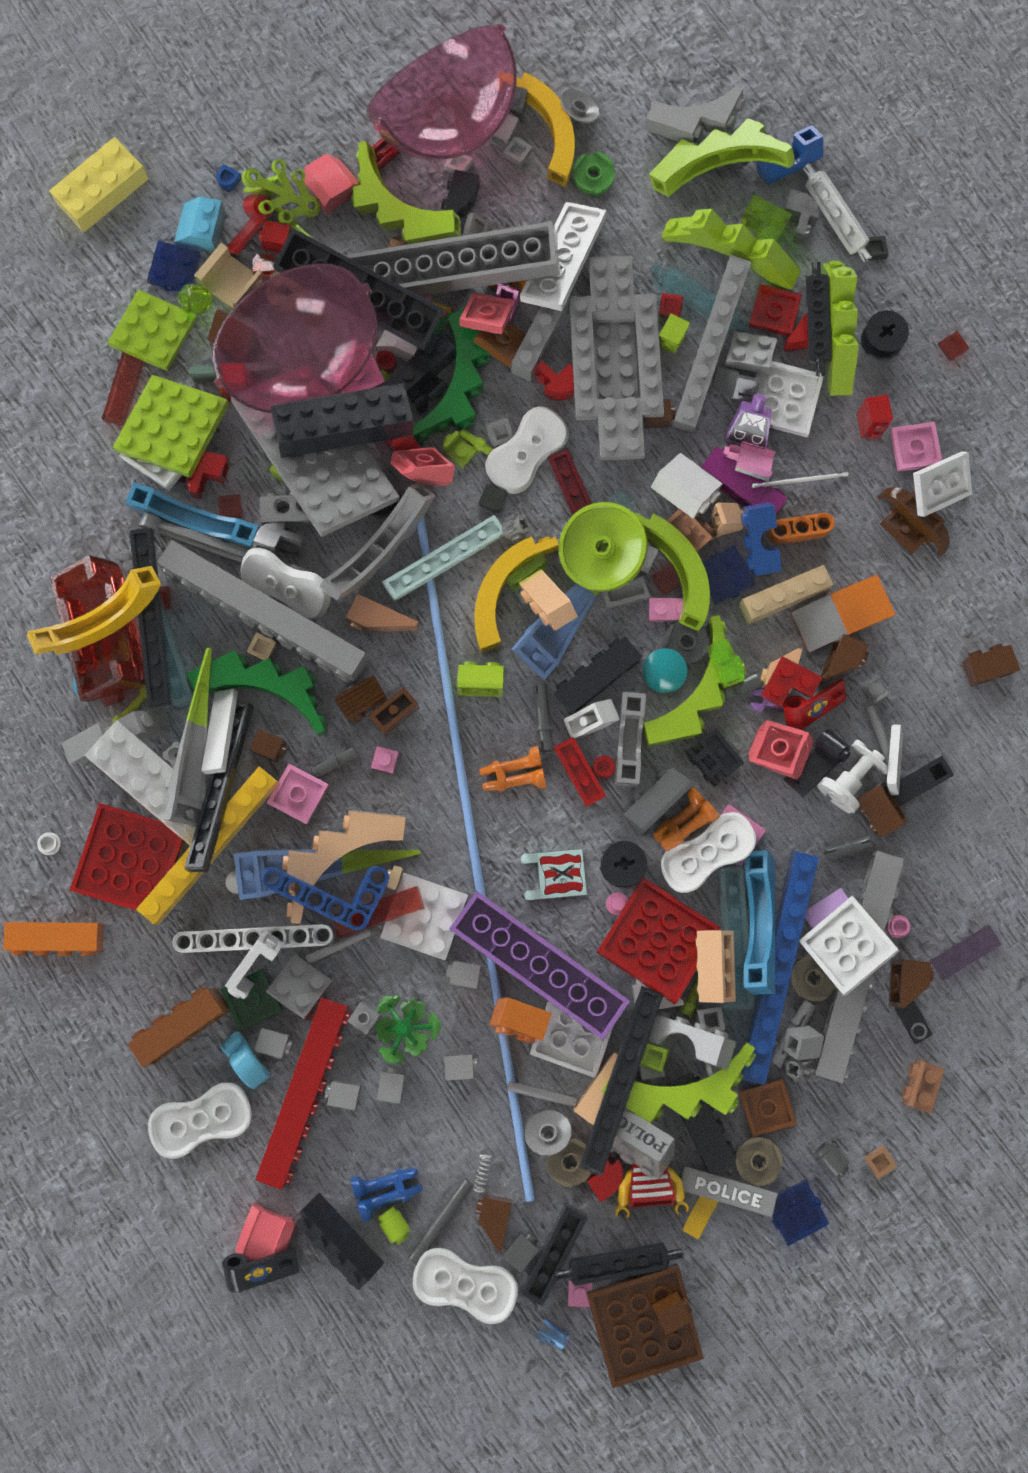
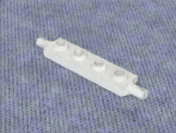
[803,163,871,263]

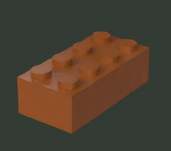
[127,987,230,1068]

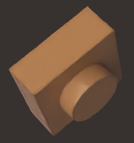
[863,1145,898,1179]

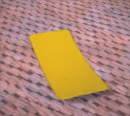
[683,1196,719,1239]

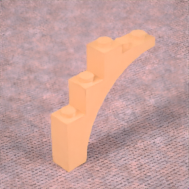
[282,810,406,924]

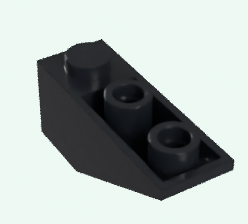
[441,169,480,220]
[893,756,954,806]

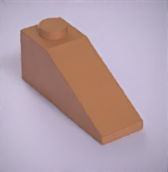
[346,594,419,632]

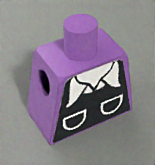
[726,394,772,451]

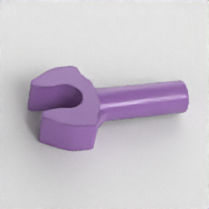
[749,689,783,713]

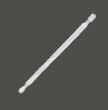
[752,472,849,488]

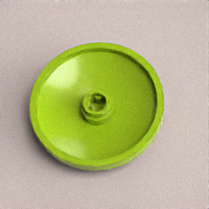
[559,502,648,592]

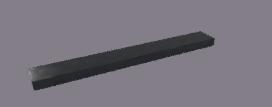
[129,528,172,708]
[184,702,254,872]
[579,986,663,1176]

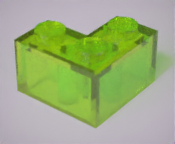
[741,194,792,243]

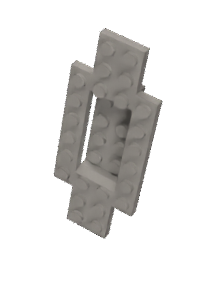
[569,256,664,460]

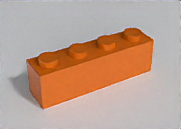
[3,922,104,956]

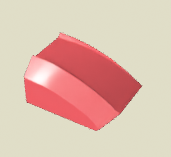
[304,154,360,215]
[390,447,455,486]
[748,720,813,779]
[235,1203,296,1262]

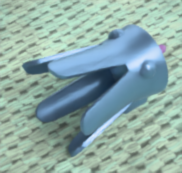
[535,1318,572,1350]

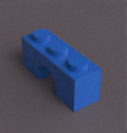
[757,125,823,185]
[741,502,782,576]

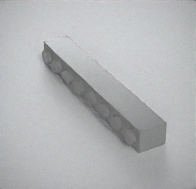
[673,255,751,433]

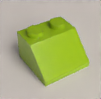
[457,661,504,697]

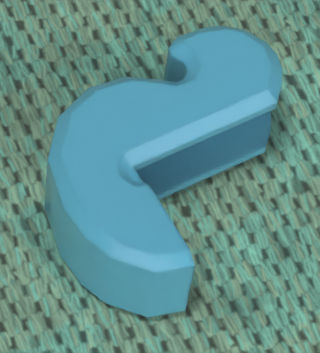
[220,1031,271,1089]

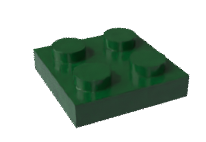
[220,969,283,1032]

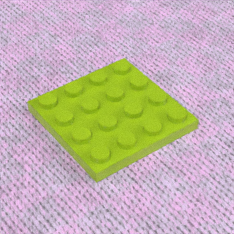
[112,375,230,478]

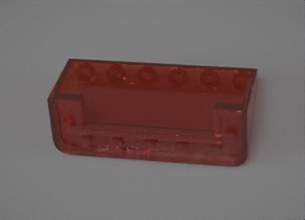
[50,555,145,702]

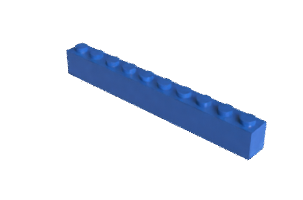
[740,851,819,1085]

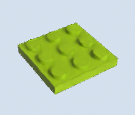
[108,289,198,372]

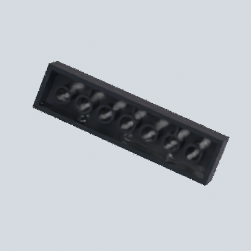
[273,227,451,354]

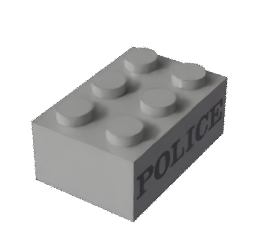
[610,1108,675,1179]

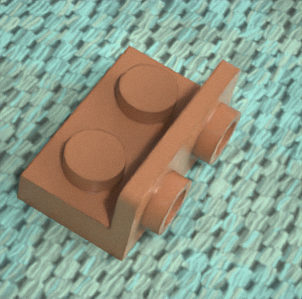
[667,509,717,553]
[902,1059,945,1114]

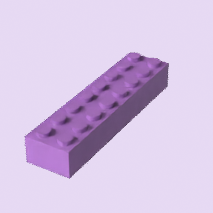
[449,891,630,1040]

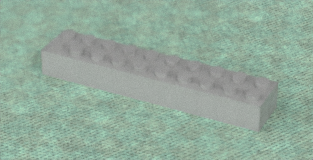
[345,221,560,296]
[157,540,369,684]

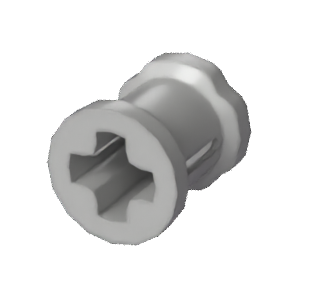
[863,674,892,704]

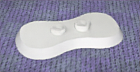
[485,406,569,494]
[240,547,331,619]
[661,812,756,893]
[148,1083,252,1159]
[413,1248,518,1324]

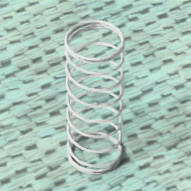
[474,1154,492,1193]

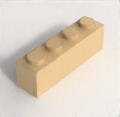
[739,565,834,625]

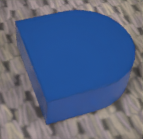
[216,164,242,191]

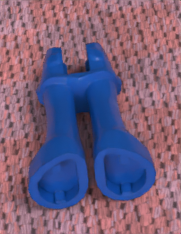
[351,1168,423,1223]

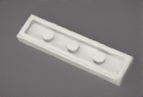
[201,689,238,775]

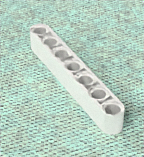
[172,924,335,953]

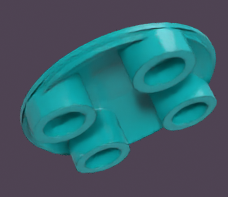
[643,648,687,693]

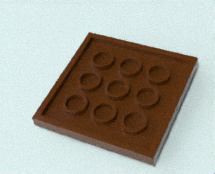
[586,1263,704,1388]

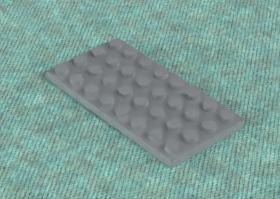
[231,364,399,537]

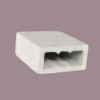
[651,453,723,518]

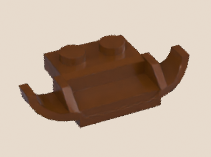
[877,487,950,557]

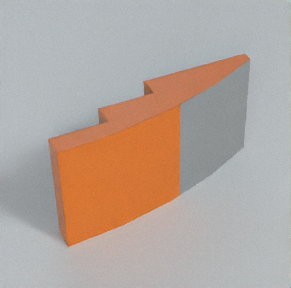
[790,574,896,654]

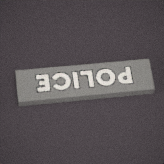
[681,1165,778,1217]

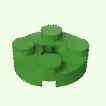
[573,152,615,197]

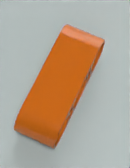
[767,513,835,545]

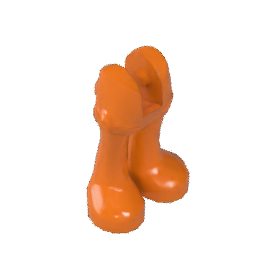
[479,746,547,792]
[653,787,720,851]

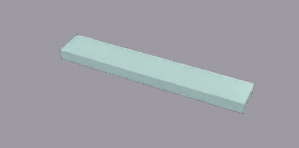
[382,515,504,602]

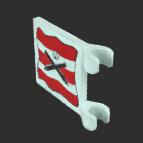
[521,849,587,901]

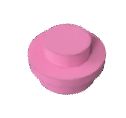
[606,892,628,915]
[887,915,910,938]

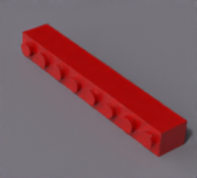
[255,997,351,1190]

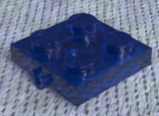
[147,241,201,294]
[702,545,755,605]
[772,1179,829,1246]

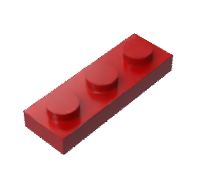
[554,737,606,807]

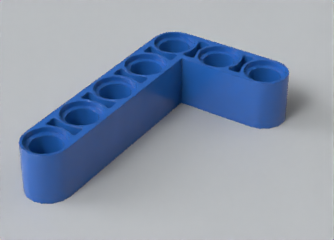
[261,866,389,931]

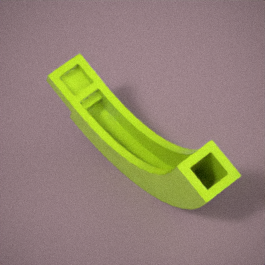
[633,512,710,631]

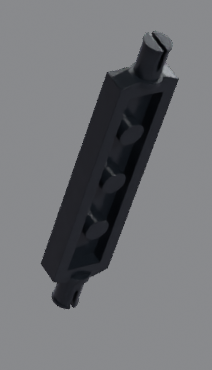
[806,261,831,377]
[555,1242,683,1286]

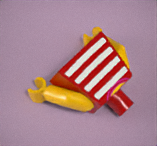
[615,1163,689,1219]

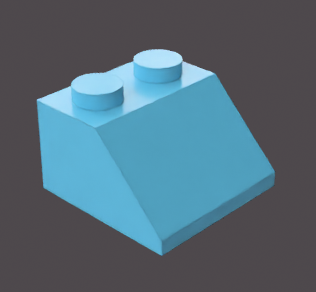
[174,196,226,252]

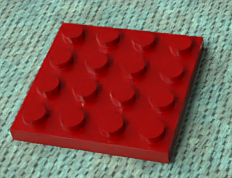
[69,803,184,911]
[596,877,721,1004]

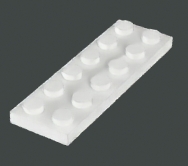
[520,202,607,311]
[84,720,195,846]

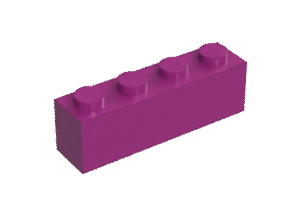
[701,447,788,515]

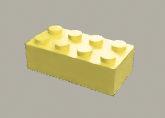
[49,137,148,232]

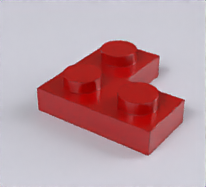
[760,656,823,707]

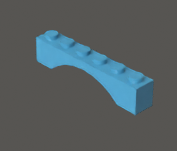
[125,482,260,550]
[744,850,775,995]

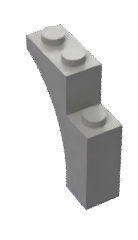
[646,86,745,143]
[62,709,172,764]

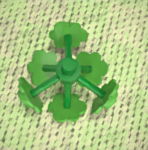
[375,995,441,1064]

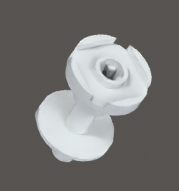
[817,740,888,813]

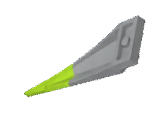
[164,647,212,829]

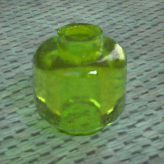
[178,284,212,314]

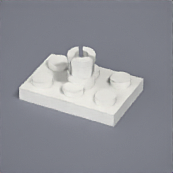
[913,451,972,517]

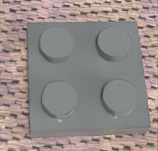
[725,331,777,374]
[266,954,332,1019]

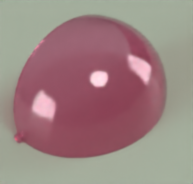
[366,23,517,161]
[212,264,377,413]

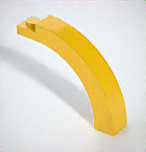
[498,71,575,187]
[474,536,559,653]
[27,566,161,655]

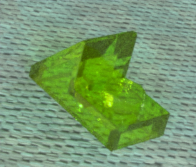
[706,638,745,689]

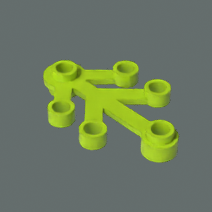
[242,159,320,224]

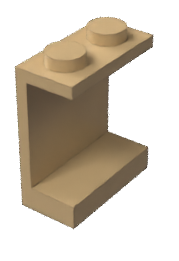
[194,243,265,313]

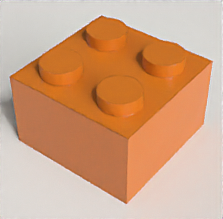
[489,997,552,1044]

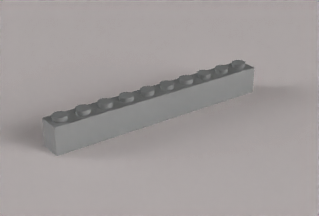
[811,851,905,1084]

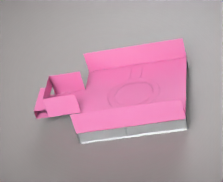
[723,441,776,481]

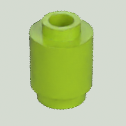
[377,1206,411,1244]

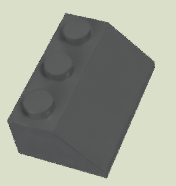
[622,767,694,836]

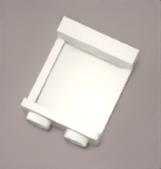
[225,930,283,999]

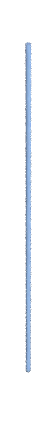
[417,516,535,1202]

